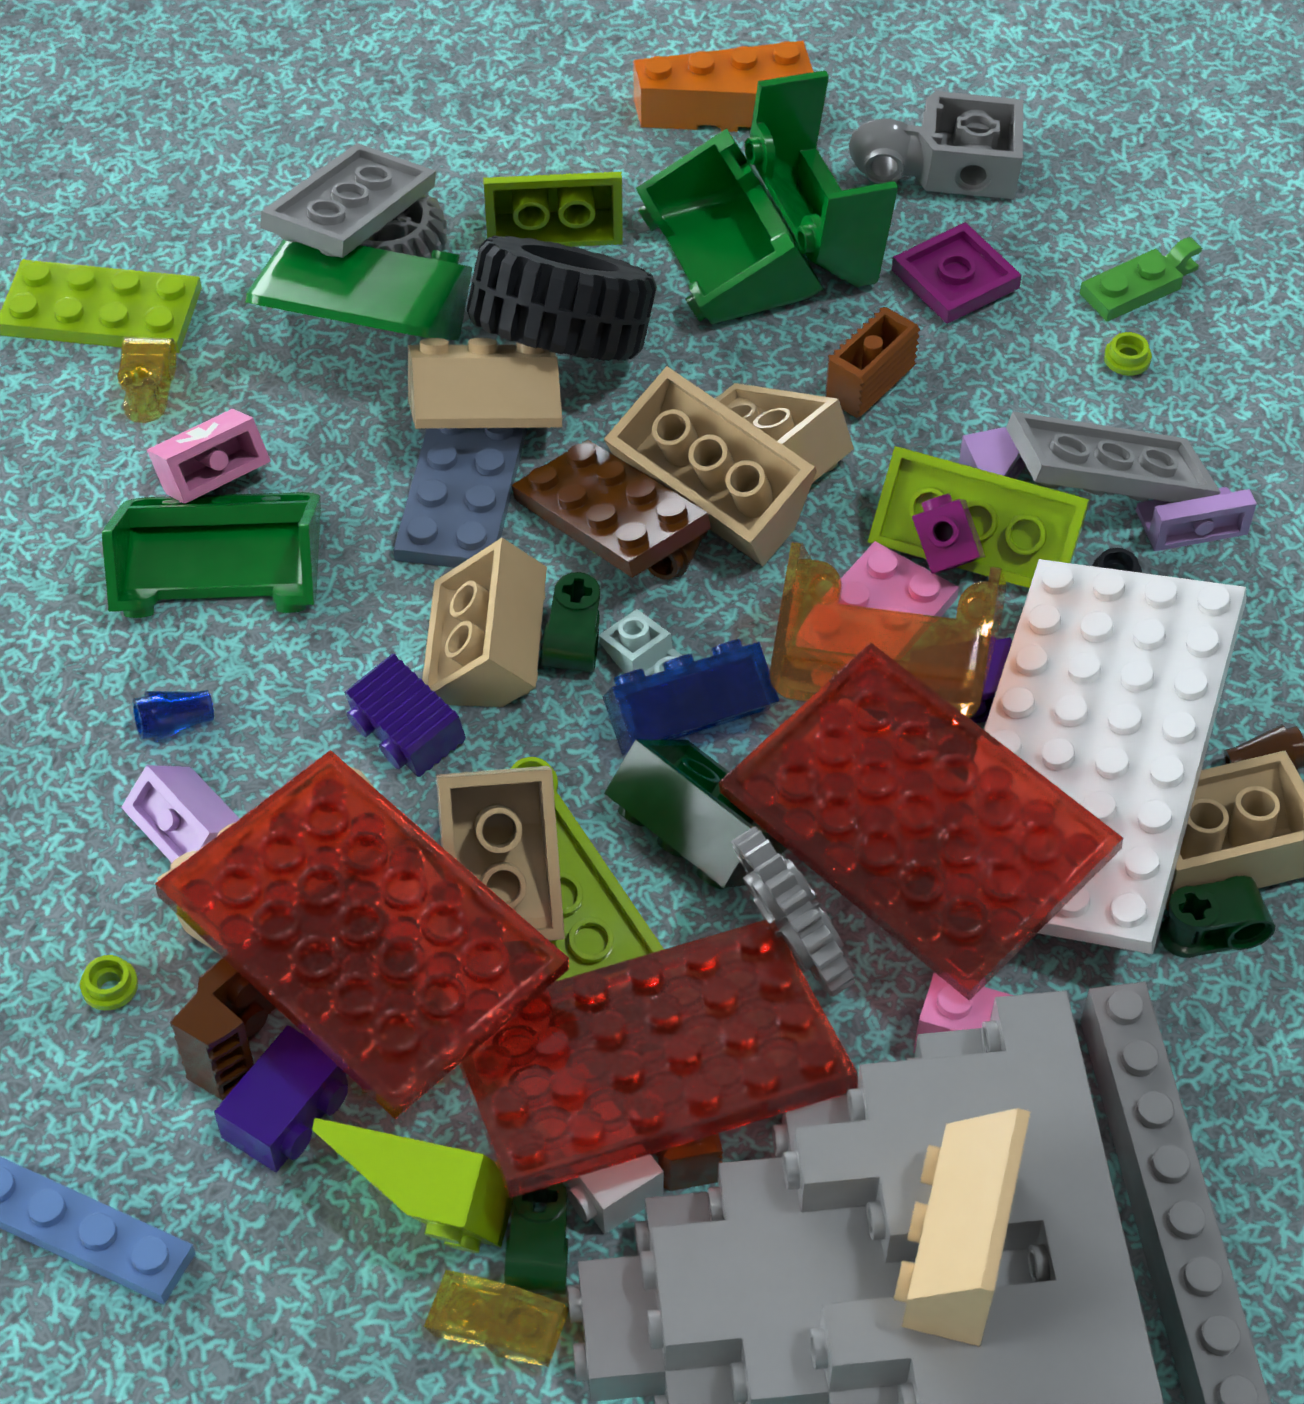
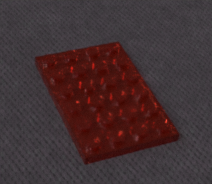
[719,643,1123,1001]
[155,750,569,1119]
[443,920,858,1198]

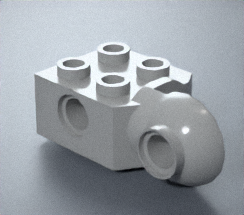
[849,91,1023,199]

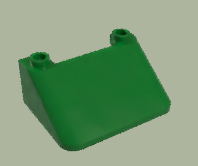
[245,240,473,341]
[102,492,321,618]

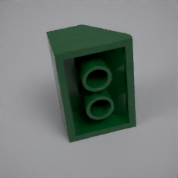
[604,740,805,889]

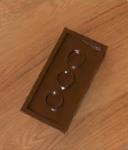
[511,439,711,578]

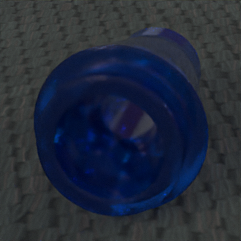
[132,690,214,742]

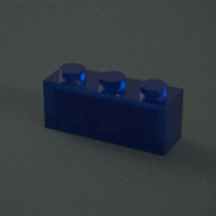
[603,639,780,756]

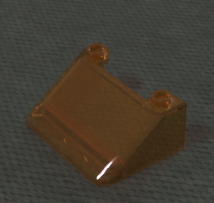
[770,542,1007,723]

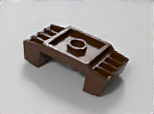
[170,883,371,1100]

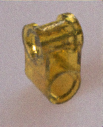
[117,337,176,423]

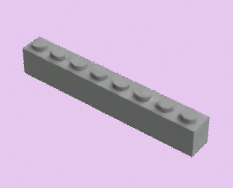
[1080,981,1271,1404]

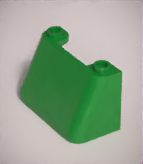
[636,128,824,325]

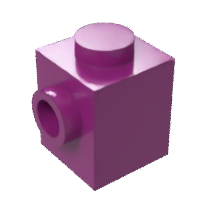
[912,493,986,574]

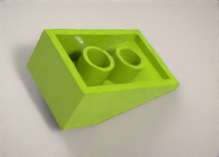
[312,1118,519,1253]

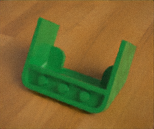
[745,70,898,287]

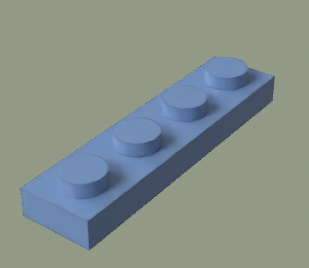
[0,1157,196,1304]

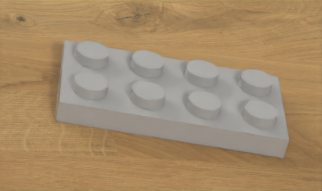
[260,143,436,258]
[1006,411,1221,503]

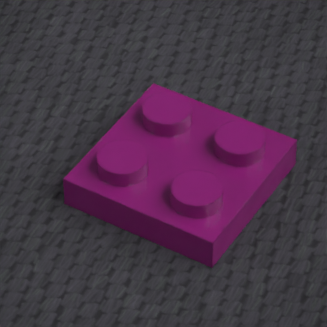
[891,222,1022,324]

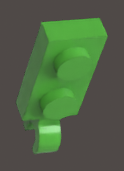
[1080,237,1202,322]

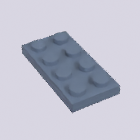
[393,428,528,568]

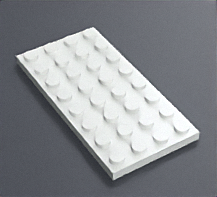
[928,559,1246,954]

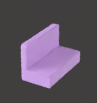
[1136,487,1257,552]
[121,765,242,863]

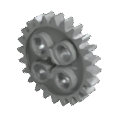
[731,826,855,997]

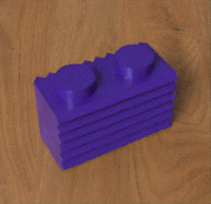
[344,653,466,777]

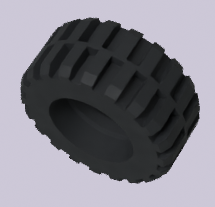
[466,236,657,361]

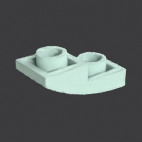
[598,609,709,715]

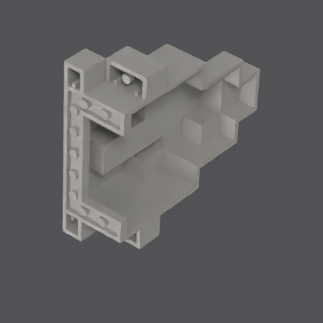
[567,990,1164,1404]

